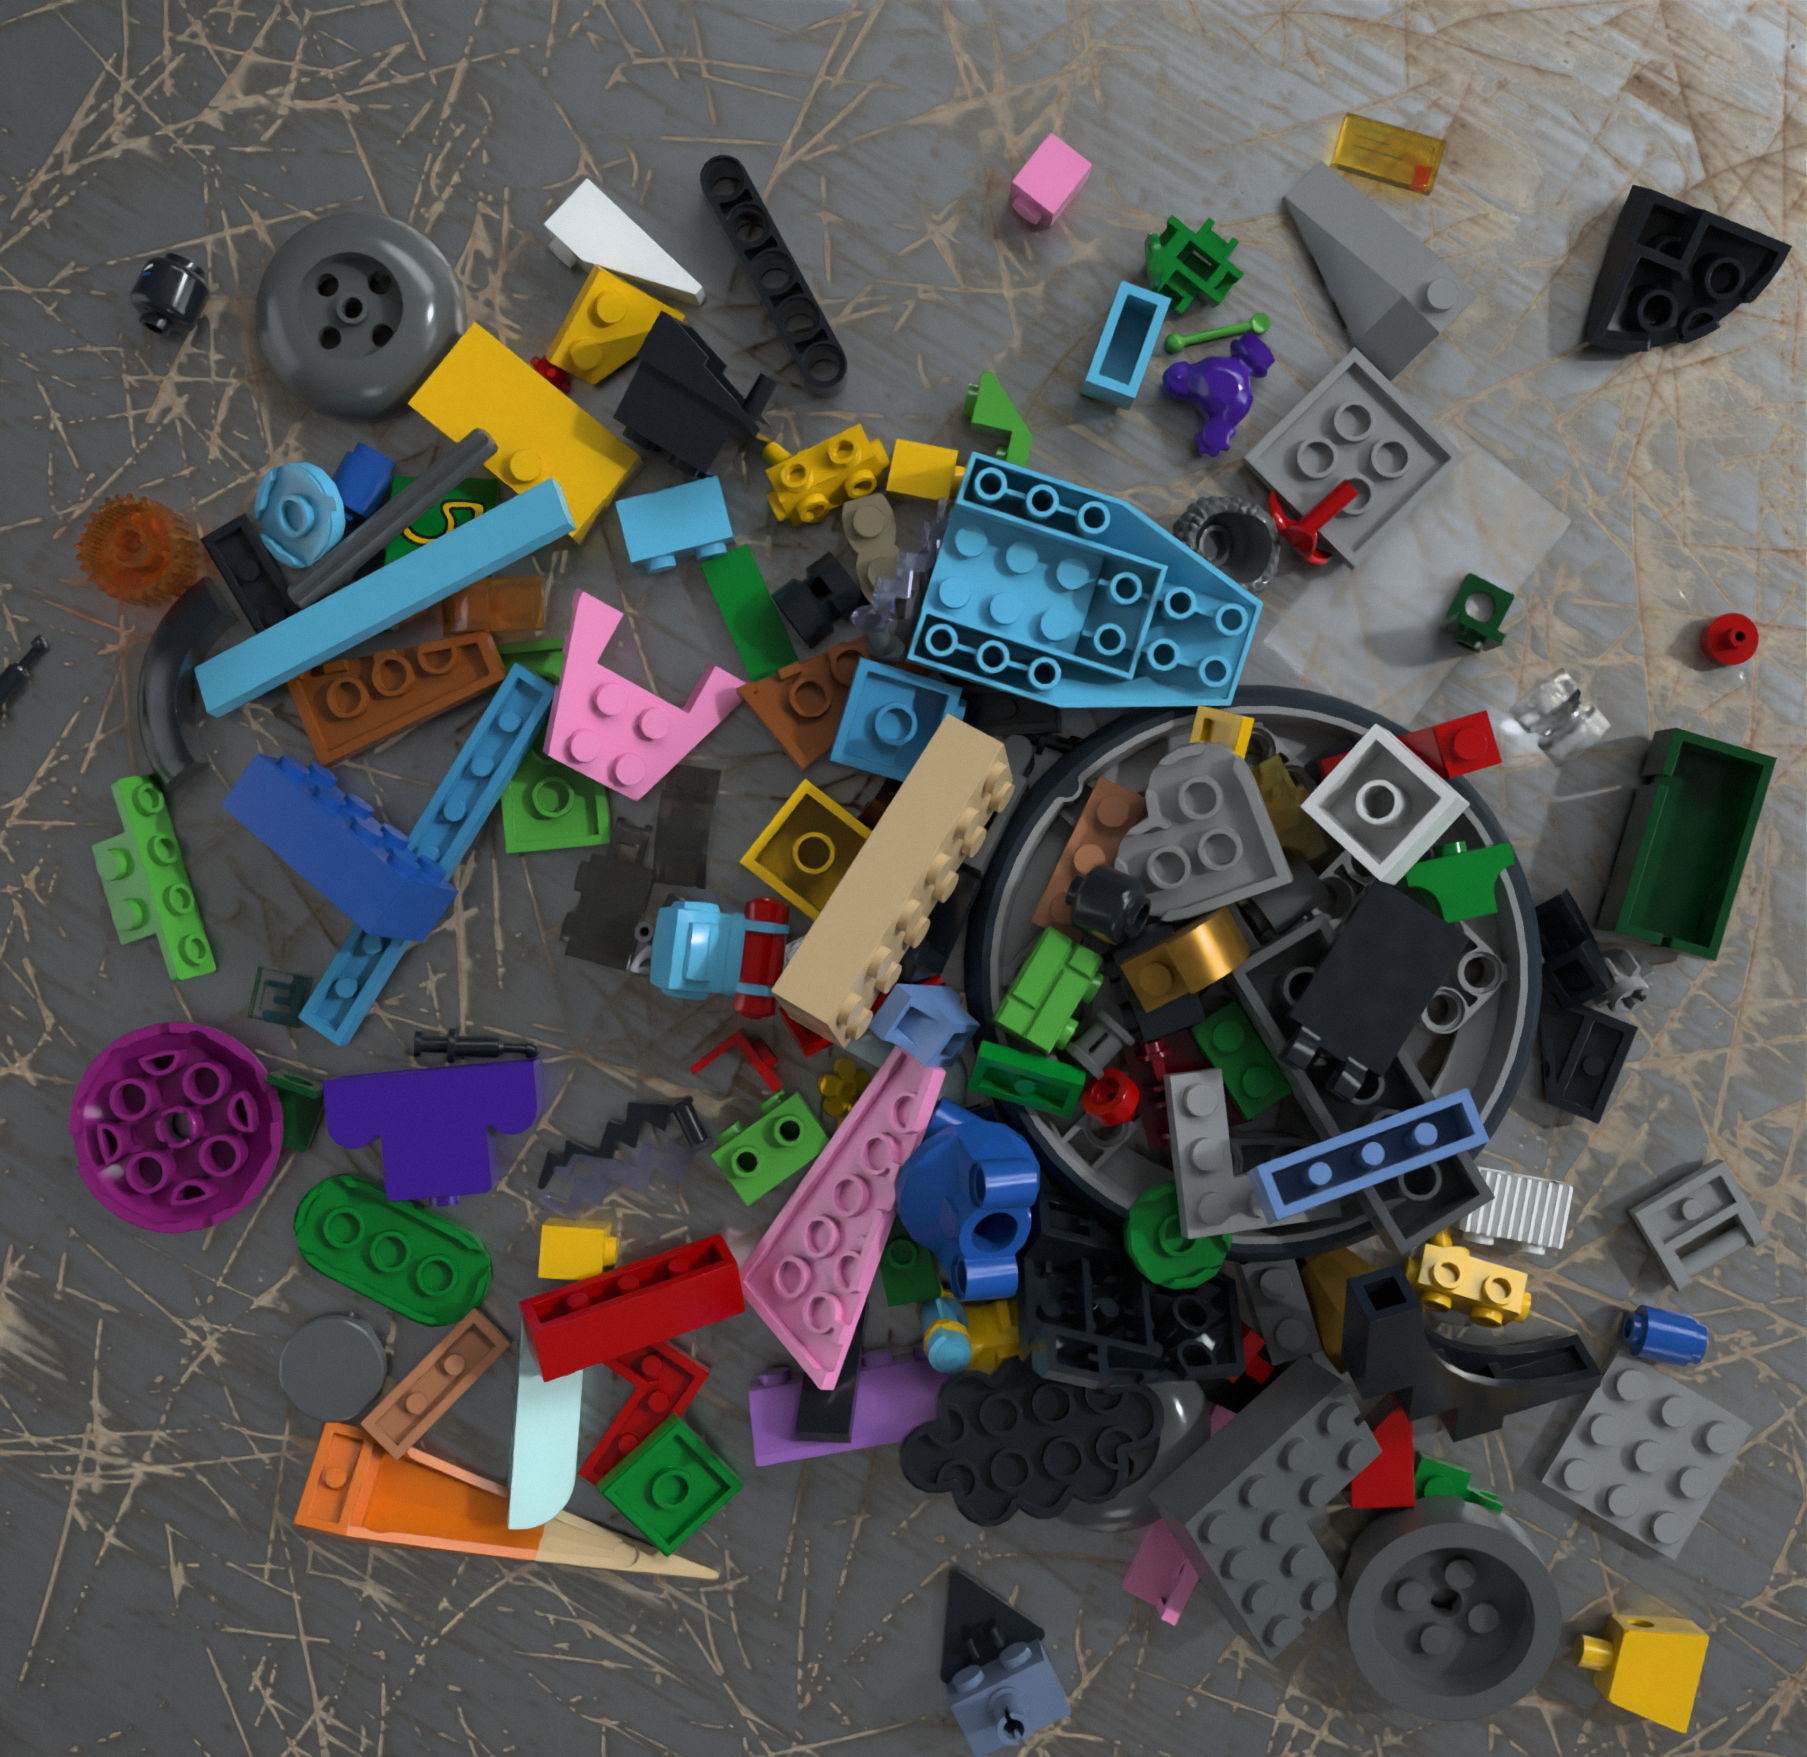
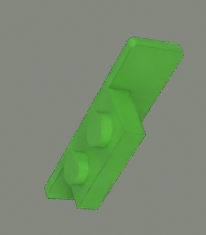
[91,773,216,982]

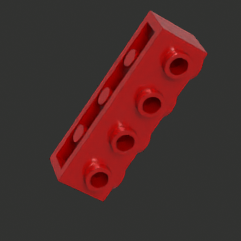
[519,1233,745,1383]

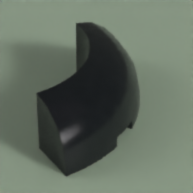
[137,576,239,793]

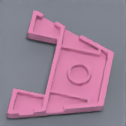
[543,588,747,802]

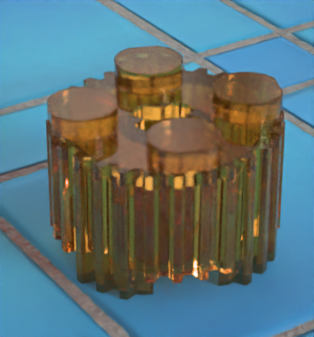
[75,493,200,607]

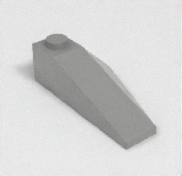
[1283,160,1478,381]

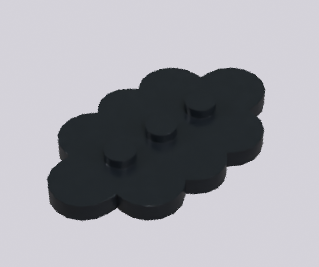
[898,1355,1164,1527]

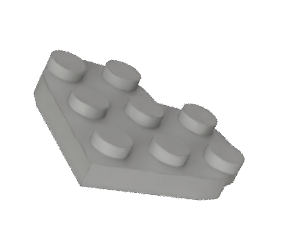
[1114,741,1293,922]

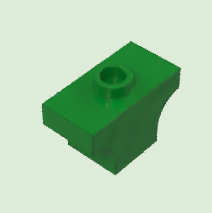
[1396,840,1515,923]
[879,1213,942,1307]

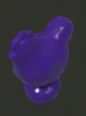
[1162,332,1275,458]

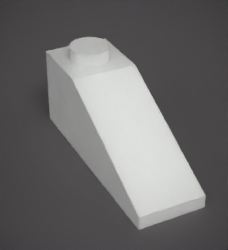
[544,178,707,307]

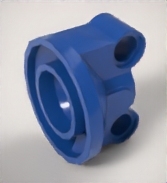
[895,1120,1040,1301]

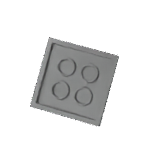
[1241,347,1466,571]
[1536,1344,1754,1561]

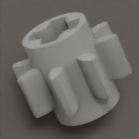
[1592,948,1655,1013]

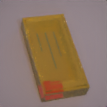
[1330,112,1447,196]

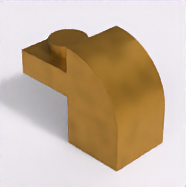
[1120,905,1251,1013]

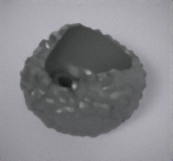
[1172,496,1281,597]

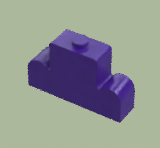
[323,1058,545,1207]

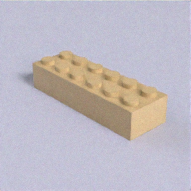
[771,713,1015,1050]

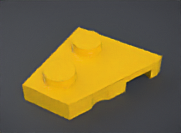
[545,264,685,385]

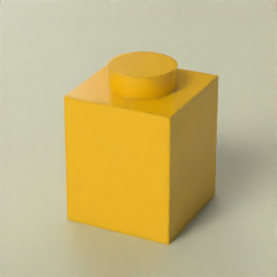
[886,438,965,510]
[538,1217,619,1281]

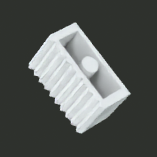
[1452,1166,1573,1255]

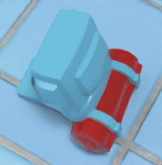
[650,896,790,1020]

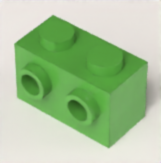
[711,1089,833,1206]

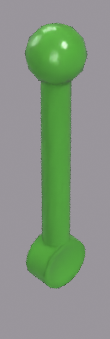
[1165,313,1271,353]

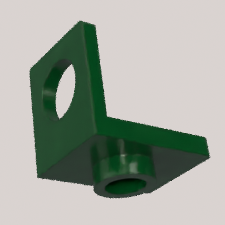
[1440,573,1514,653]
[264,1068,325,1152]

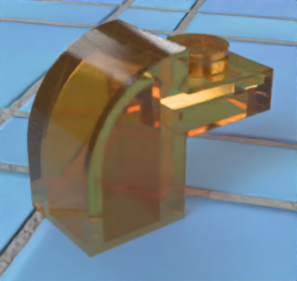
[441,575,547,638]

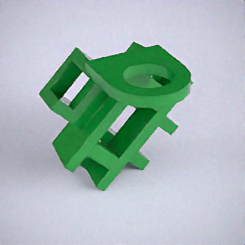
[1144,215,1244,317]

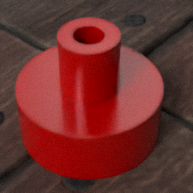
[1700,613,1759,667]
[1082,1068,1139,1126]

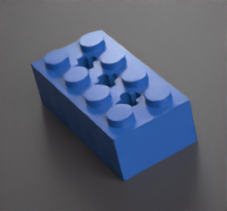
[221,753,459,942]

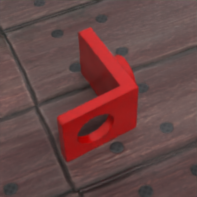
[689,1028,784,1093]

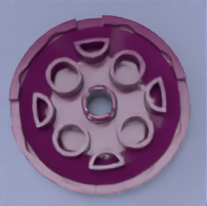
[69,1022,284,1234]

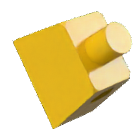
[1572,1614,1709,1734]

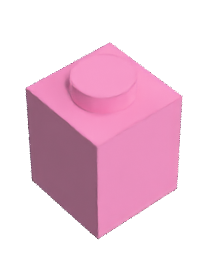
[1009,132,1092,229]

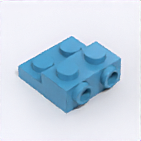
[828,656,967,782]

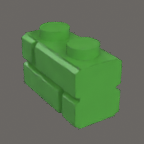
[989,926,1105,1055]

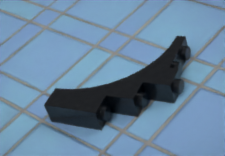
[1341,1264,1603,1443]

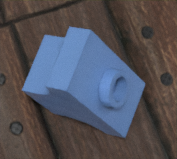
[868,984,981,1067]

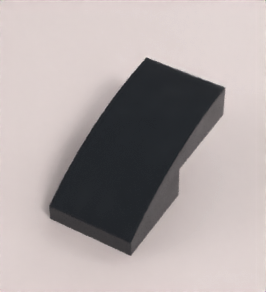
[1534,888,1613,1011]

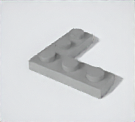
[1163,1068,1342,1239]

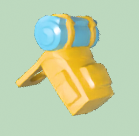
[916,1282,1019,1375]

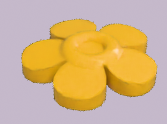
[817,1058,870,1118]

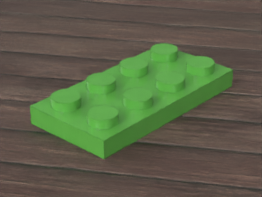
[491,638,613,854]

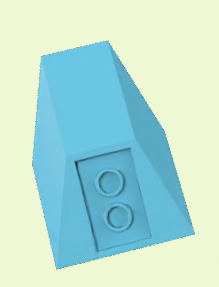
[904,451,1263,708]

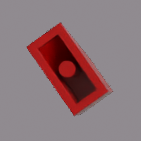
[1340,1392,1415,1508]

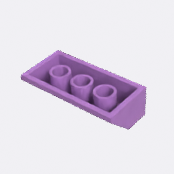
[748,1342,954,1467]

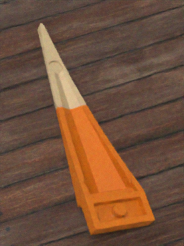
[293,1422,719,1581]

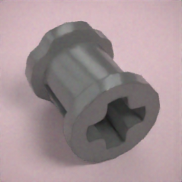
[1064,1008,1135,1080]

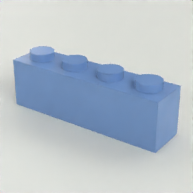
[1247,1088,1490,1225]

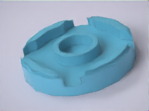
[254,462,346,568]

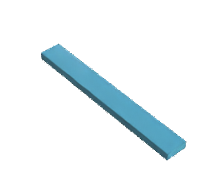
[194,477,576,718]

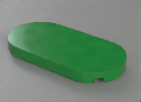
[293,1173,493,1327]

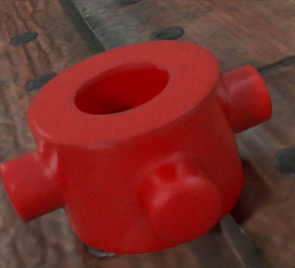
[529,355,571,392]

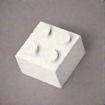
[1300,723,1470,885]

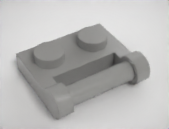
[1629,1159,1768,1292]

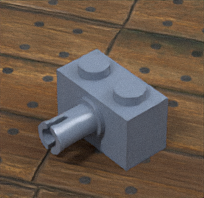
[946,1639,1072,1757]

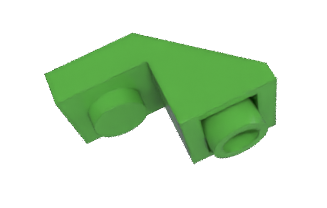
[962,371,1033,468]

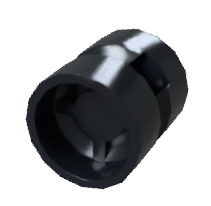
[770,551,869,650]

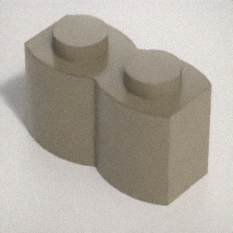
[842,493,911,611]

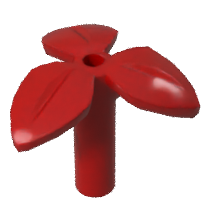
[1268,479,1359,565]

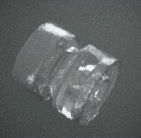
[1509,668,1610,767]

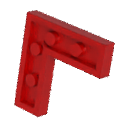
[577,1340,711,1487]

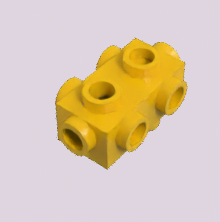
[762,423,891,528]
[1402,1227,1531,1328]

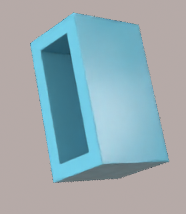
[1080,280,1171,411]
[615,475,736,574]

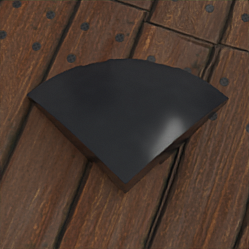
[1586,185,1792,352]

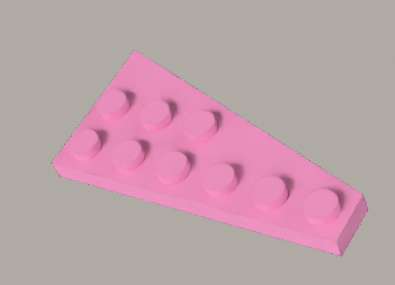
[739,1045,946,1390]

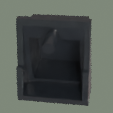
[613,310,778,479]

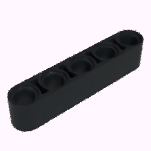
[700,155,848,399]

